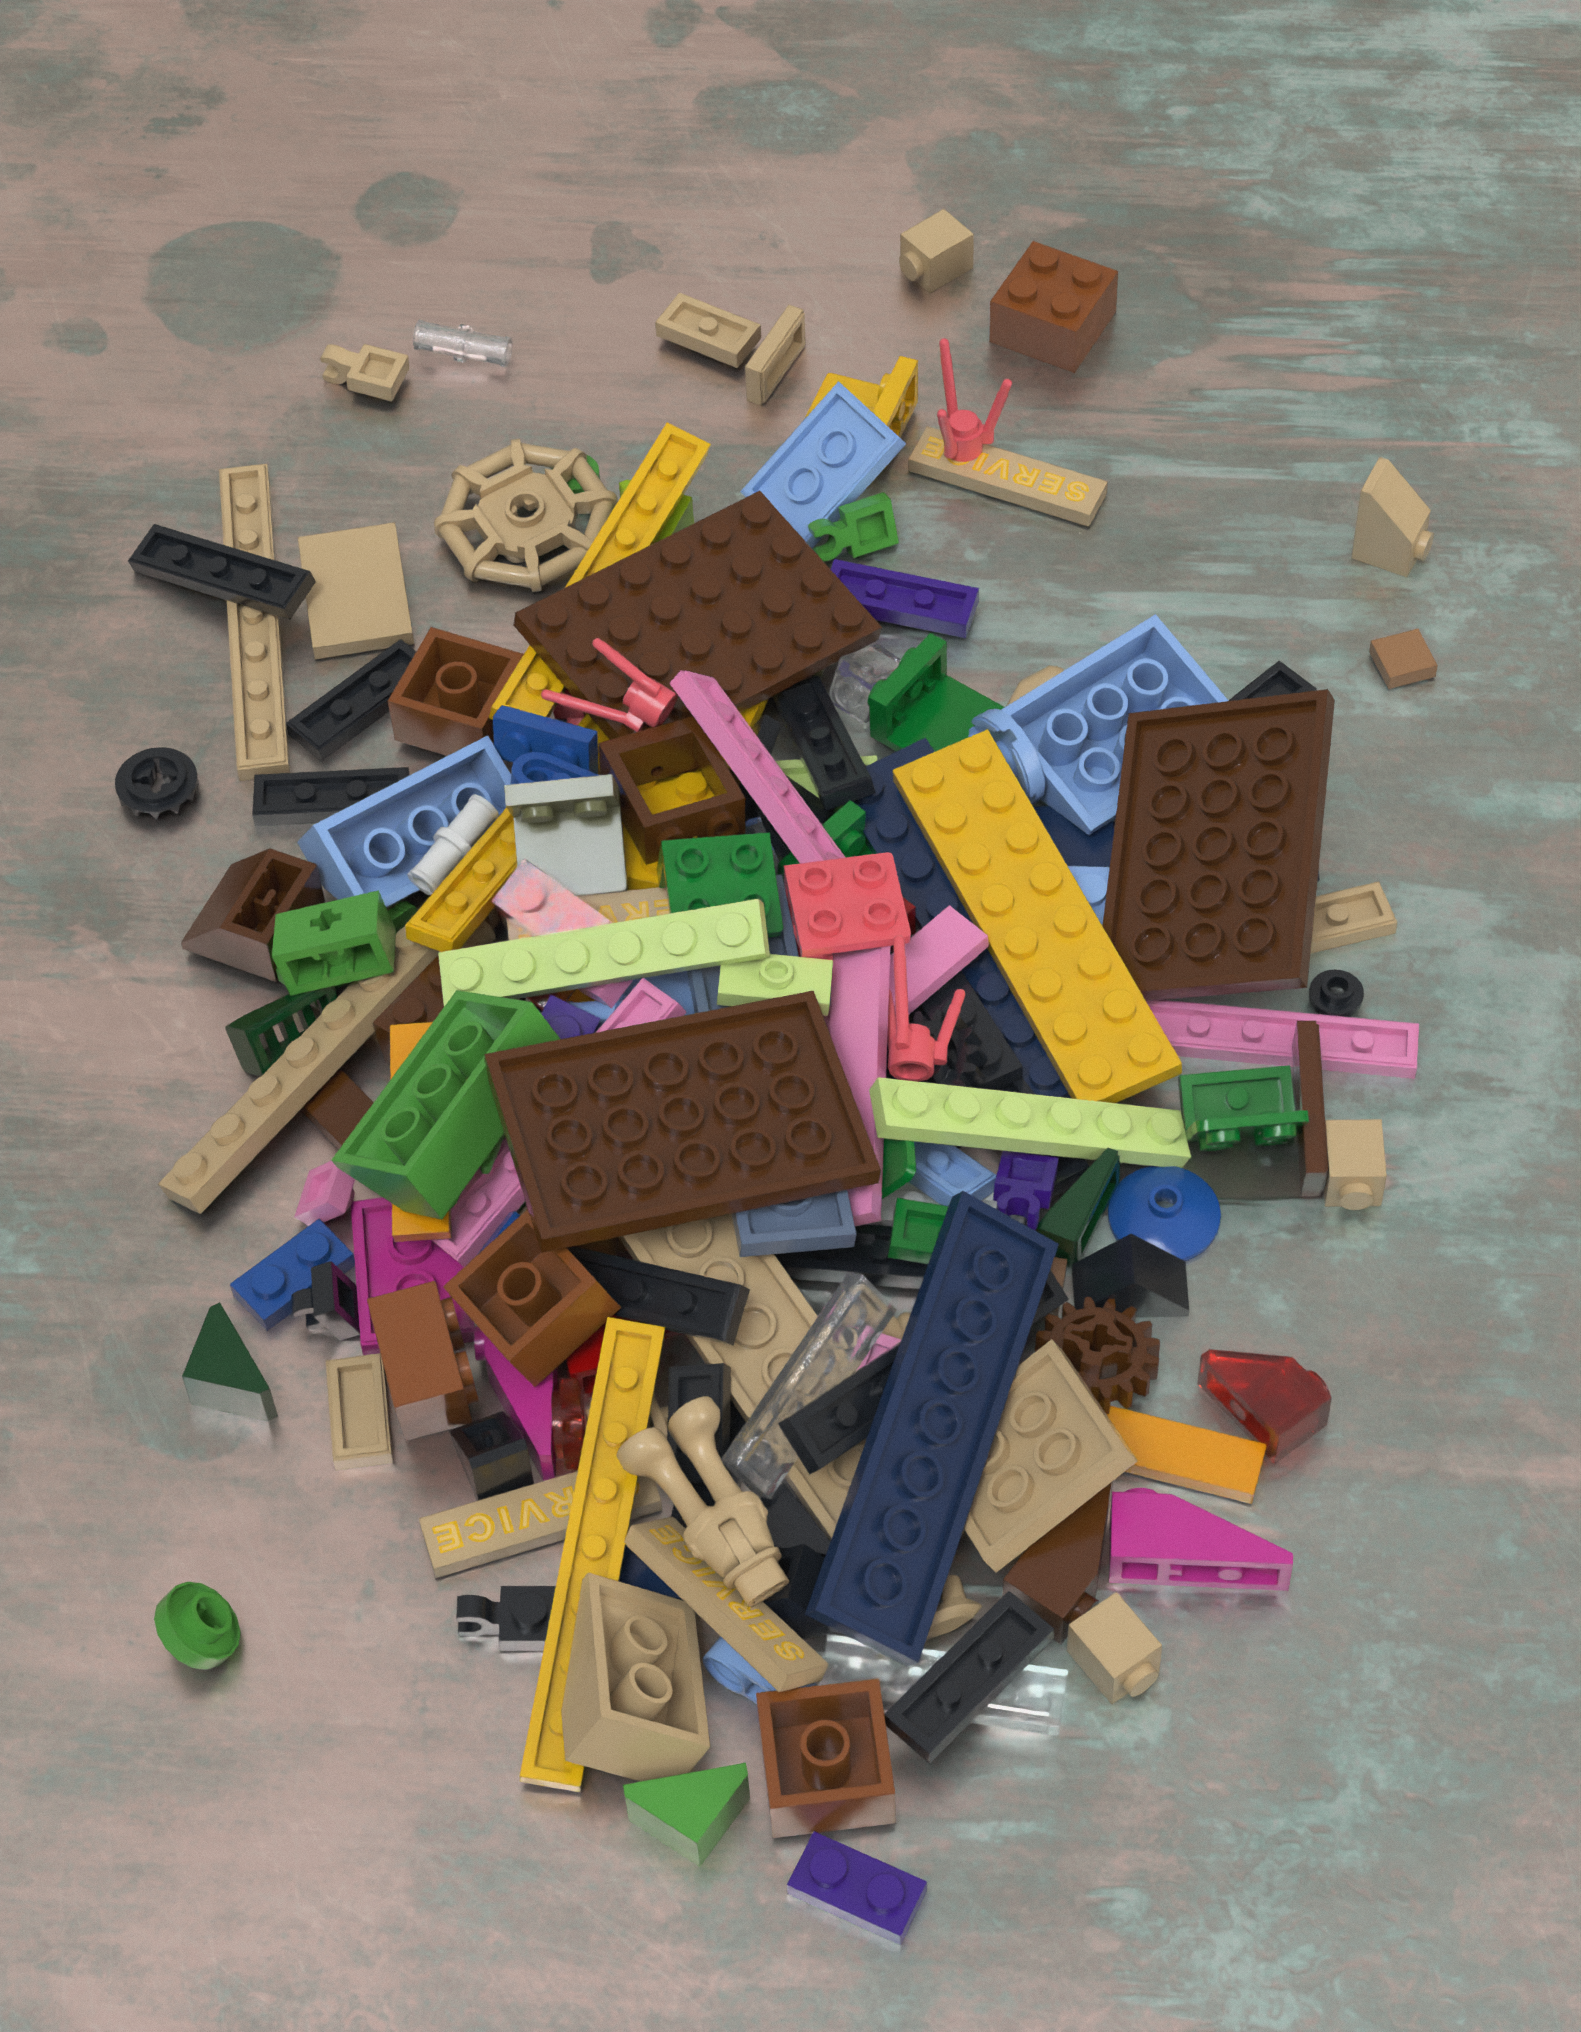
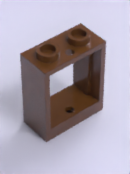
[599,716,745,865]

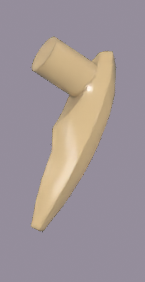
[876,1575,982,1658]

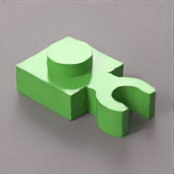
[808,492,899,561]

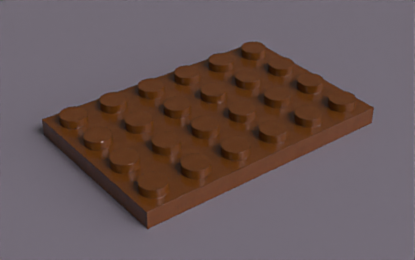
[513,491,882,740]
[1102,689,1335,1001]
[484,991,881,1253]

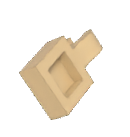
[320,344,409,401]

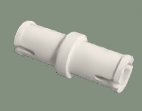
[407,794,499,895]

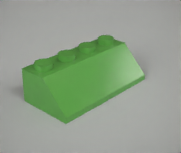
[331,990,560,1220]

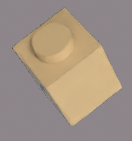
[899,209,974,293]
[1324,1119,1387,1210]
[1067,1592,1162,1704]

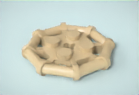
[434,438,618,593]

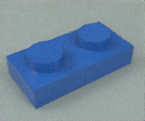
[493,705,598,774]
[230,1219,355,1331]

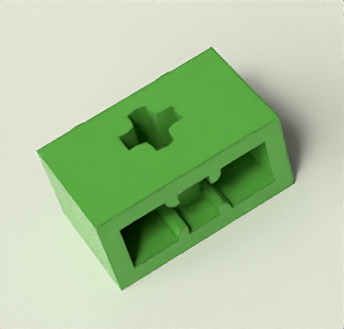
[272,890,396,996]

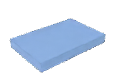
[740,381,906,548]

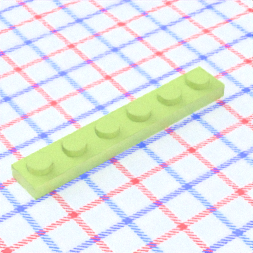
[438,899,770,1007]
[869,1077,1191,1168]

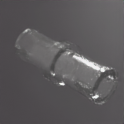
[413,319,513,367]

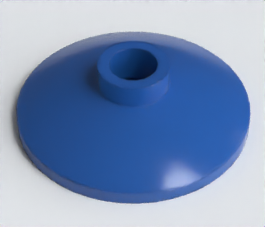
[1108,1166,1221,1261]

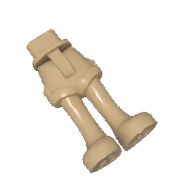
[616,1396,789,1607]

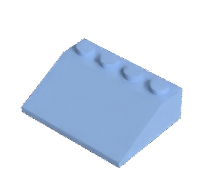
[1001,614,1229,835]

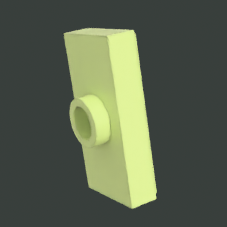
[717,954,833,1016]

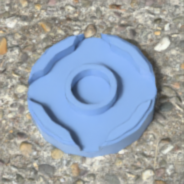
[968,709,1045,805]

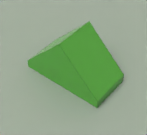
[623,1763,750,1867]

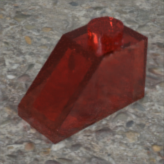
[1197,1349,1332,1464]

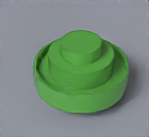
[154,1582,241,1670]

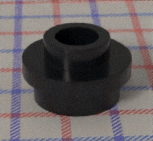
[1309,969,1364,1017]

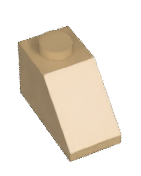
[1351,457,1434,577]

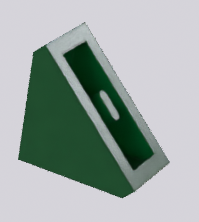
[182,1302,278,1422]

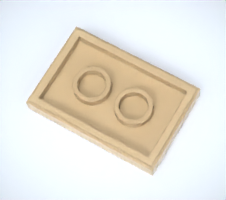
[297,522,414,659]

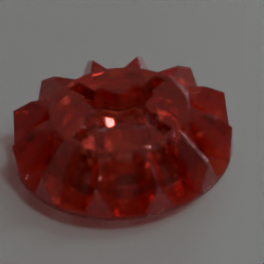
[551,1378,586,1472]

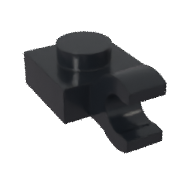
[456,1586,556,1651]

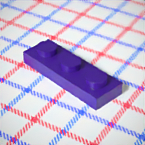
[831,559,979,638]

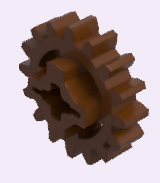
[1035,1297,1160,1414]

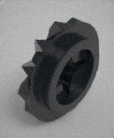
[115,747,199,820]

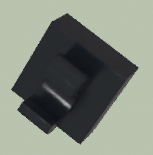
[291,1261,360,1341]

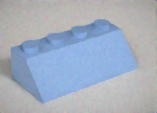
[297,735,511,908]

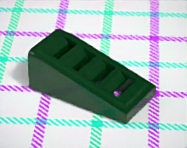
[225,986,338,1077]
[1035,1148,1120,1269]

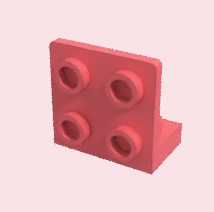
[784,852,911,960]

